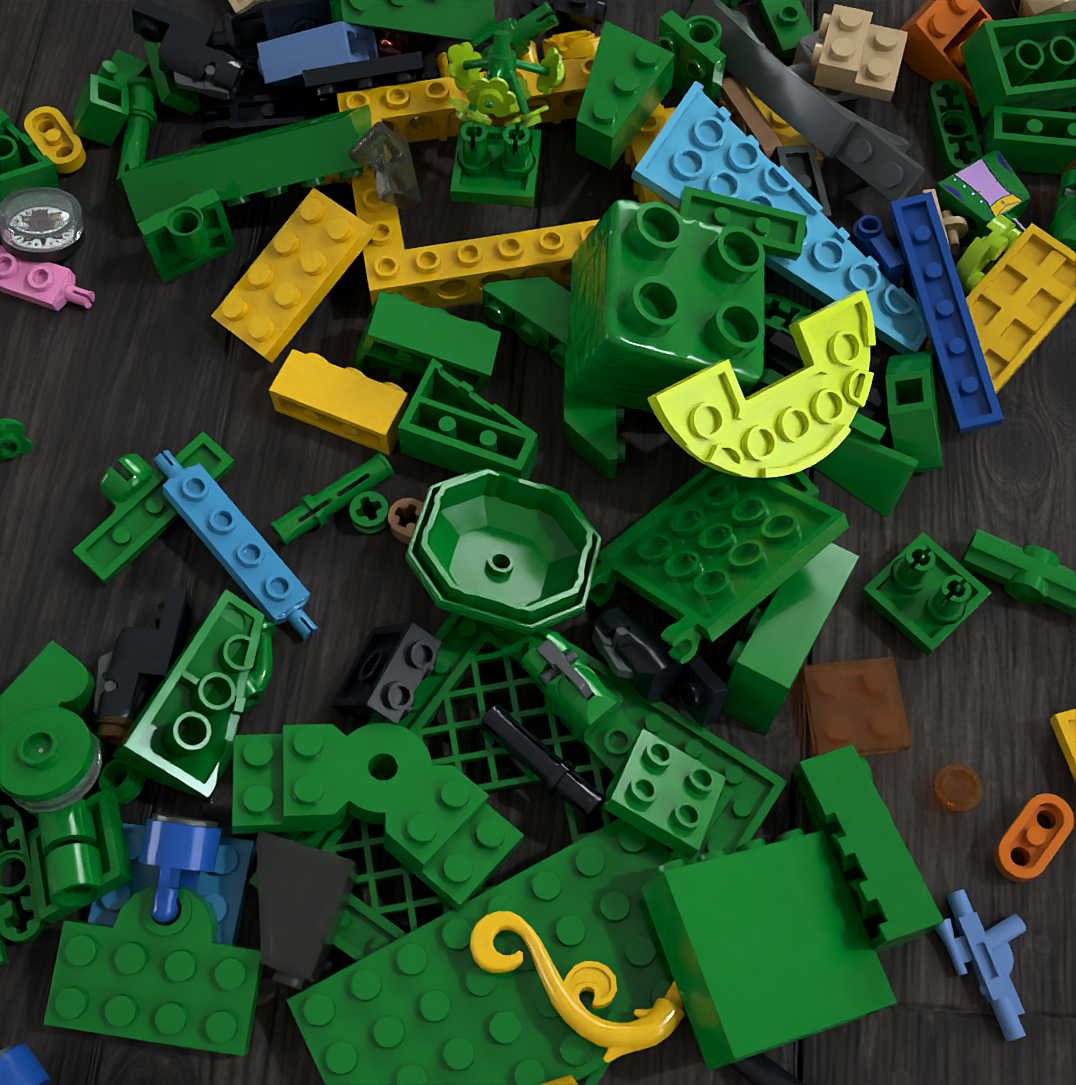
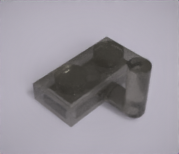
[349,121,422,212]

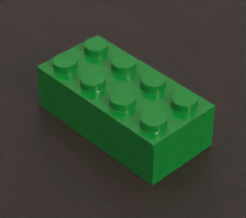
[960,12,1076,118]

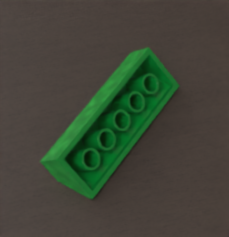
[120,104,374,222]

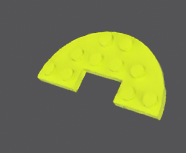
[647,289,876,478]

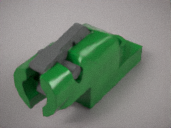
[521,631,639,778]

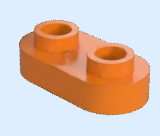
[993,793,1074,882]

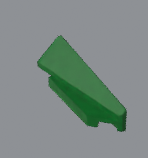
[744,369,919,517]

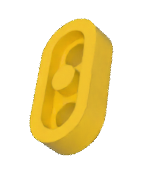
[24,106,86,174]

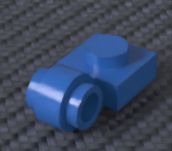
[850,215,905,289]

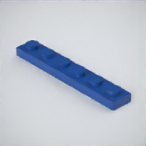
[889,192,1004,435]

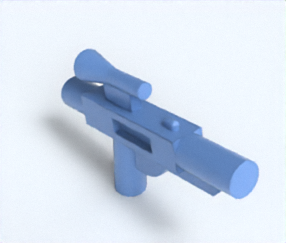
[935,889,1026,1042]

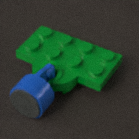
[43,813,266,1056]

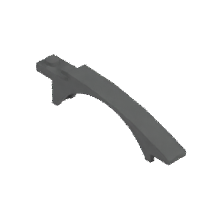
[683,0,925,201]

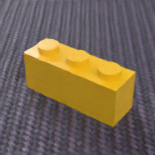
[269,349,410,455]

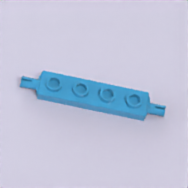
[154,450,319,641]

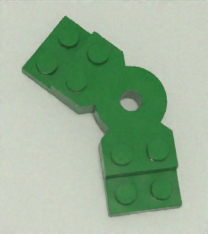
[232,723,524,912]

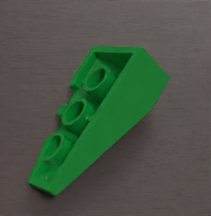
[112,589,265,799]

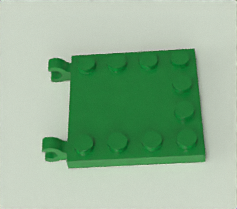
[587,466,849,664]

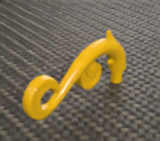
[470,911,685,1063]

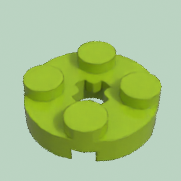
[956,214,1022,294]

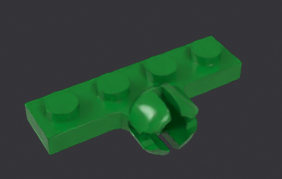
[72,431,235,585]

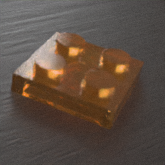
[800,657,912,756]

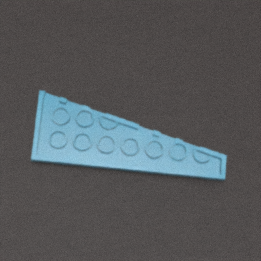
[631,81,927,354]

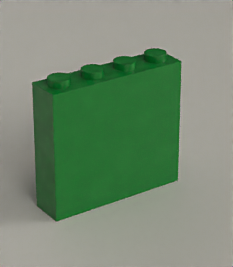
[641,828,897,1071]

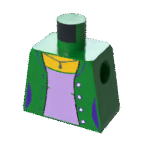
[935,149,1030,243]

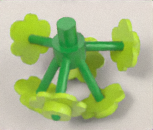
[447,30,565,130]

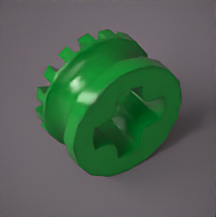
[349,491,389,536]

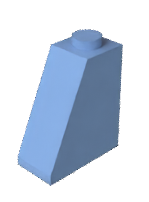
[257,21,379,87]

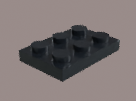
[302,51,424,104]

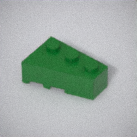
[575,21,675,170]
[398,358,538,480]

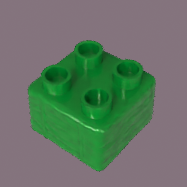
[564,199,765,413]

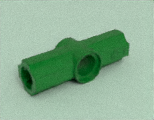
[960,529,1076,617]

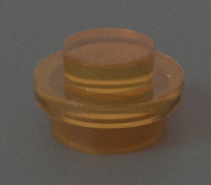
[933,764,983,813]

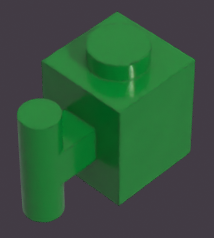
[73,60,129,146]

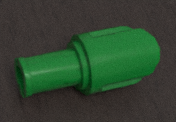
[470,2,559,71]

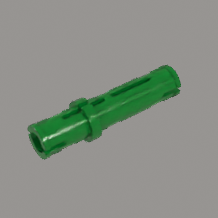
[270,452,394,547]

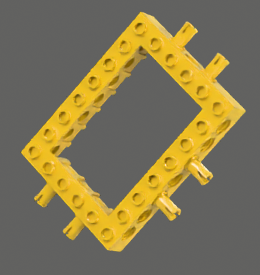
[312,41,678,308]

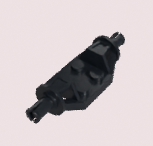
[214,0,385,73]

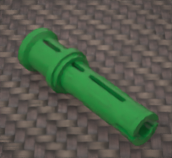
[115,76,160,192]

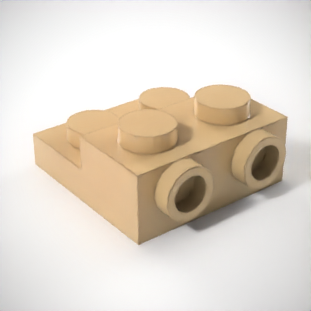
[810,4,908,102]

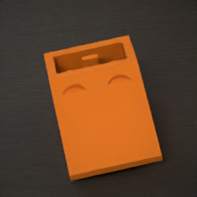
[899,0,994,109]

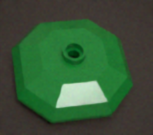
[405,467,602,635]

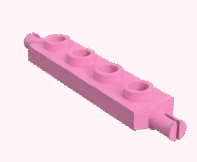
[0,245,95,311]

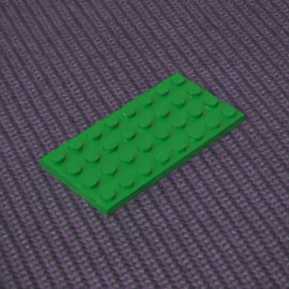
[286,818,688,1085]

